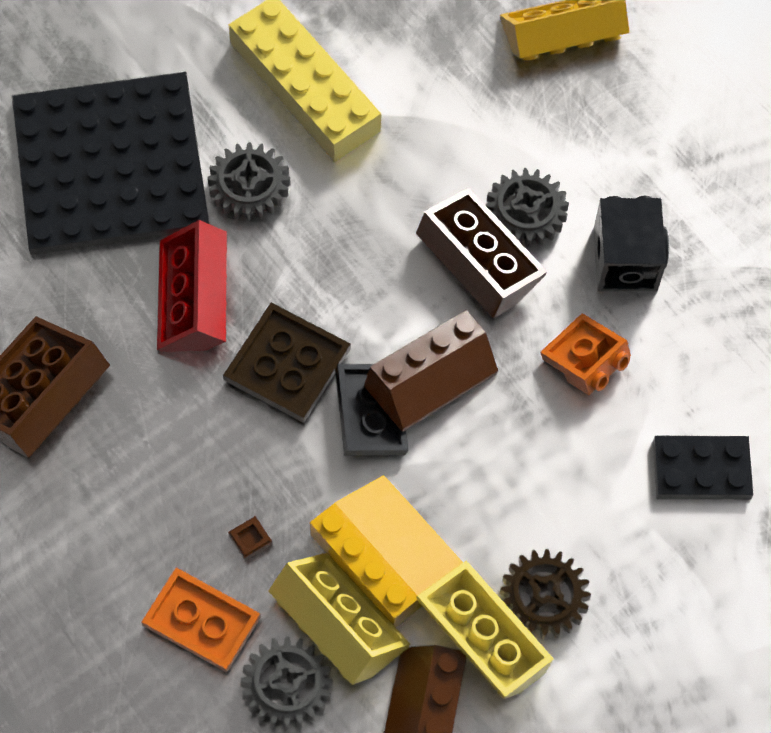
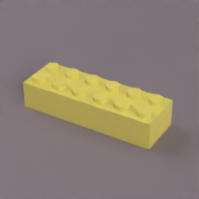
[228,0,381,163]

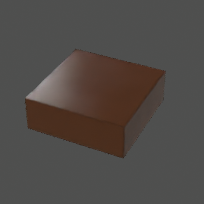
[228,516,273,561]

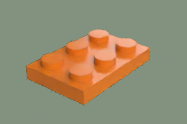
[142,567,261,673]

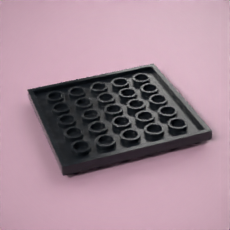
[12,72,209,255]

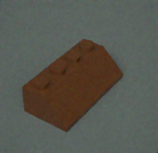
[416,188,547,319]
[364,310,498,432]
[384,645,467,733]

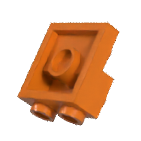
[540,313,631,395]

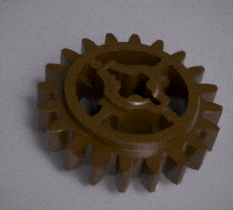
[500,549,591,640]

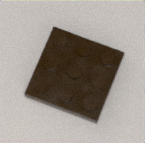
[223,302,351,423]

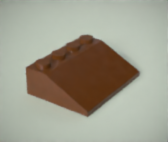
[0,316,110,458]

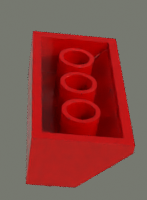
[157,220,227,352]

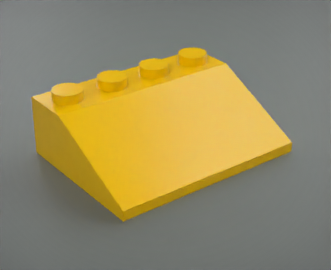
[310,475,463,628]

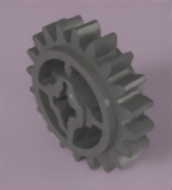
[207,142,291,221]
[486,168,569,247]
[240,636,333,730]

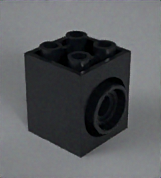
[593,196,669,291]

